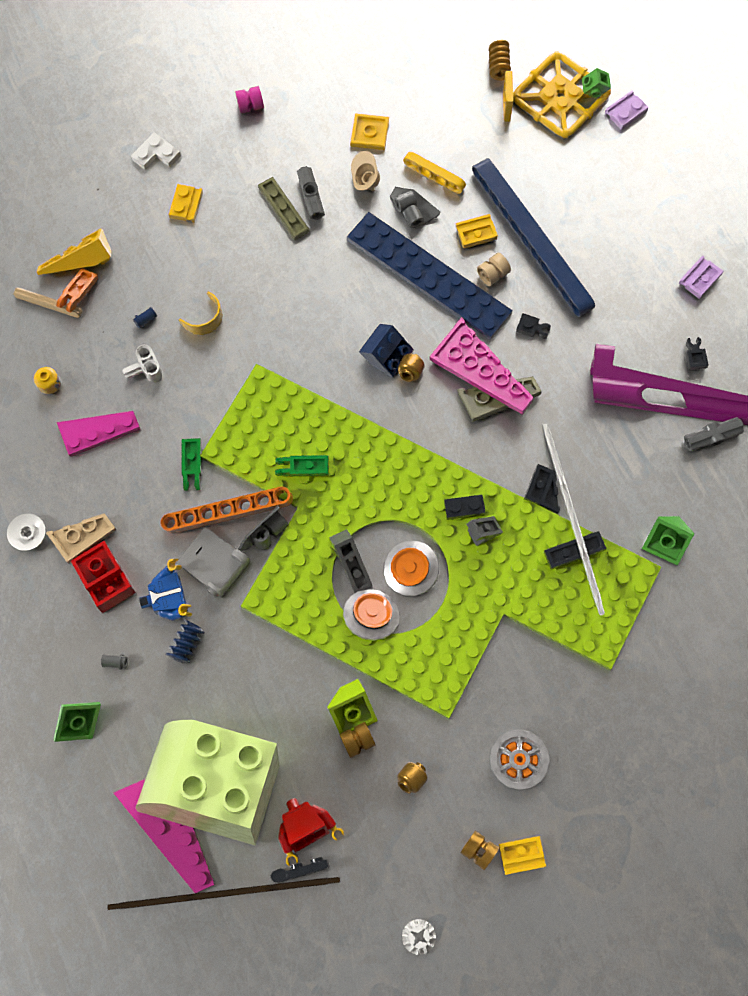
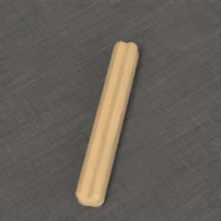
[13,287,82,318]

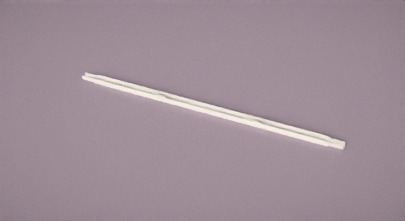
[542,423,605,615]

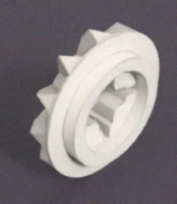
[402,919,436,955]

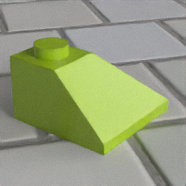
[327,679,378,734]

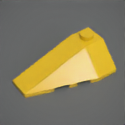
[37,228,112,275]

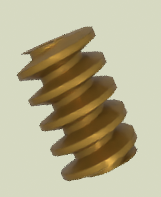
[488,39,511,81]

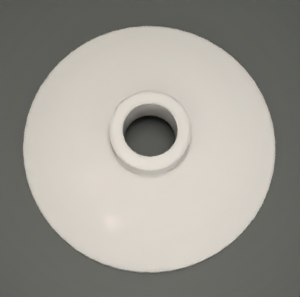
[7,513,46,551]

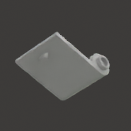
[176,527,251,598]

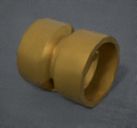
[339,722,376,758]
[460,830,499,870]

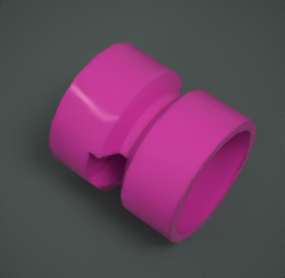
[235,85,264,114]

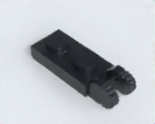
[270,857,330,883]

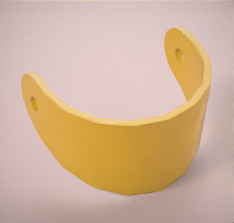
[178,291,223,335]

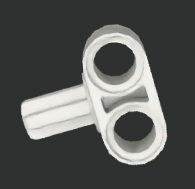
[123,344,163,382]

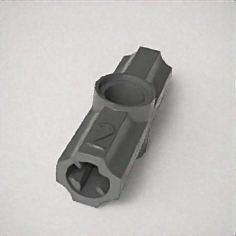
[297,166,325,220]
[684,417,744,452]

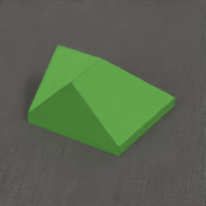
[642,516,695,566]
[53,702,101,742]

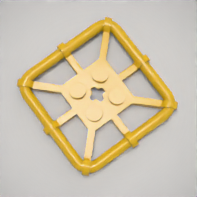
[513,51,611,139]

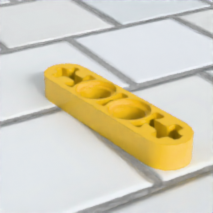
[403,152,466,194]

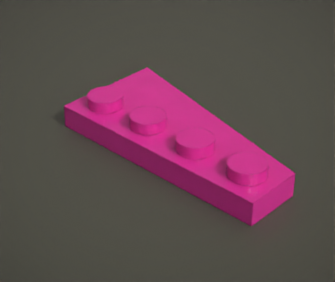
[57,411,141,457]

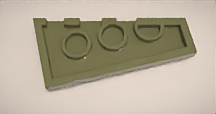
[457,376,541,422]

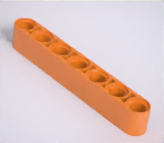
[161,487,293,534]

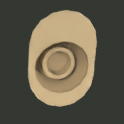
[351,151,380,191]

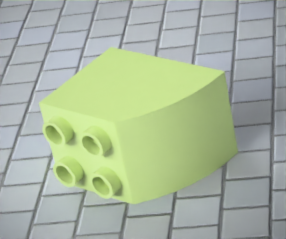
[136,720,280,845]

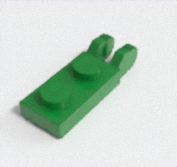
[181,438,202,491]
[275,455,329,476]

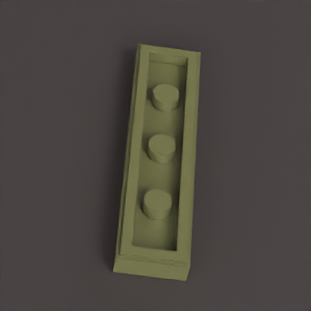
[258,177,310,241]

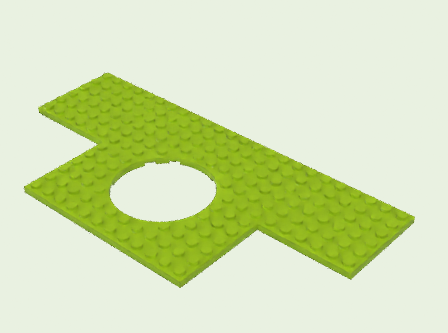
[201,364,661,719]

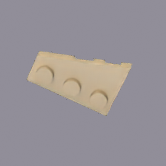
[46,513,116,564]

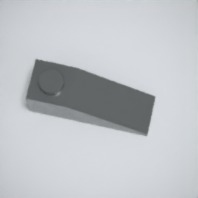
[329,529,373,593]

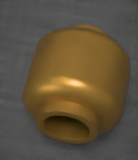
[398,354,425,382]
[397,762,427,794]

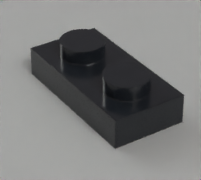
[444,494,485,520]

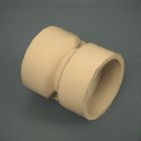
[477,252,511,286]

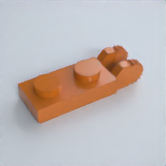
[56,268,98,313]

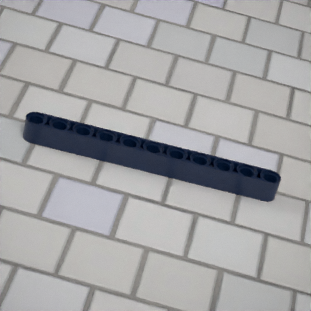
[472,158,595,317]

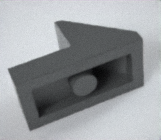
[467,516,503,546]

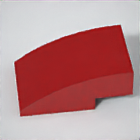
[71,541,136,613]

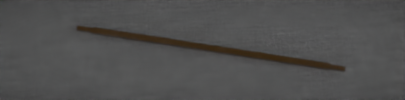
[107,877,340,910]

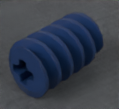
[165,619,205,663]

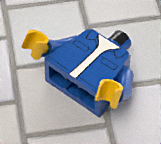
[139,559,192,621]

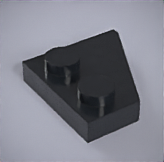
[524,464,560,514]

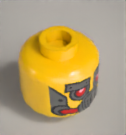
[34,367,61,394]

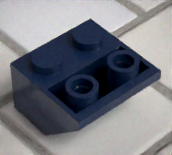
[359,324,414,377]

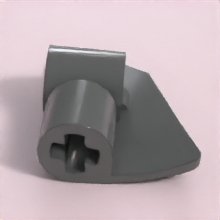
[390,186,441,228]
[238,506,288,551]

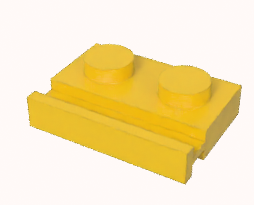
[168,184,203,223]
[455,214,498,249]
[498,836,546,875]

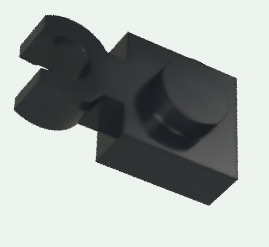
[516,313,551,339]
[685,337,709,370]

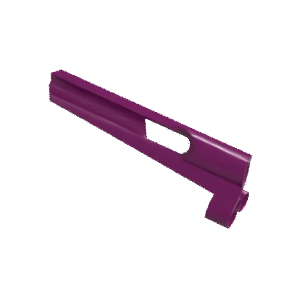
[590,343,748,426]

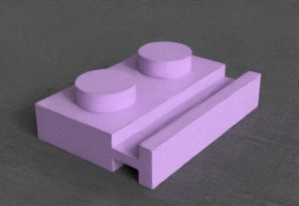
[605,91,649,130]
[679,256,724,299]

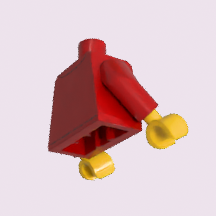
[278,798,344,866]

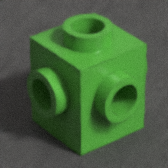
[582,68,611,99]

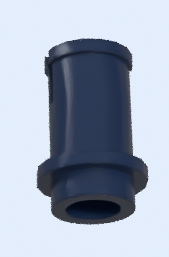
[133,307,157,328]

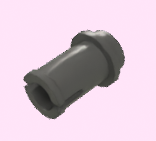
[101,654,128,670]

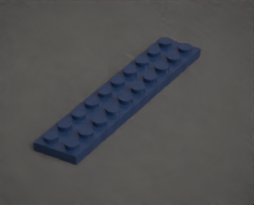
[347,212,513,340]

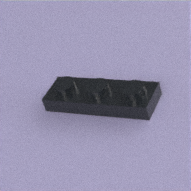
[544,531,607,570]

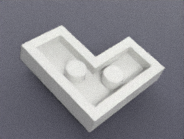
[131,133,181,169]

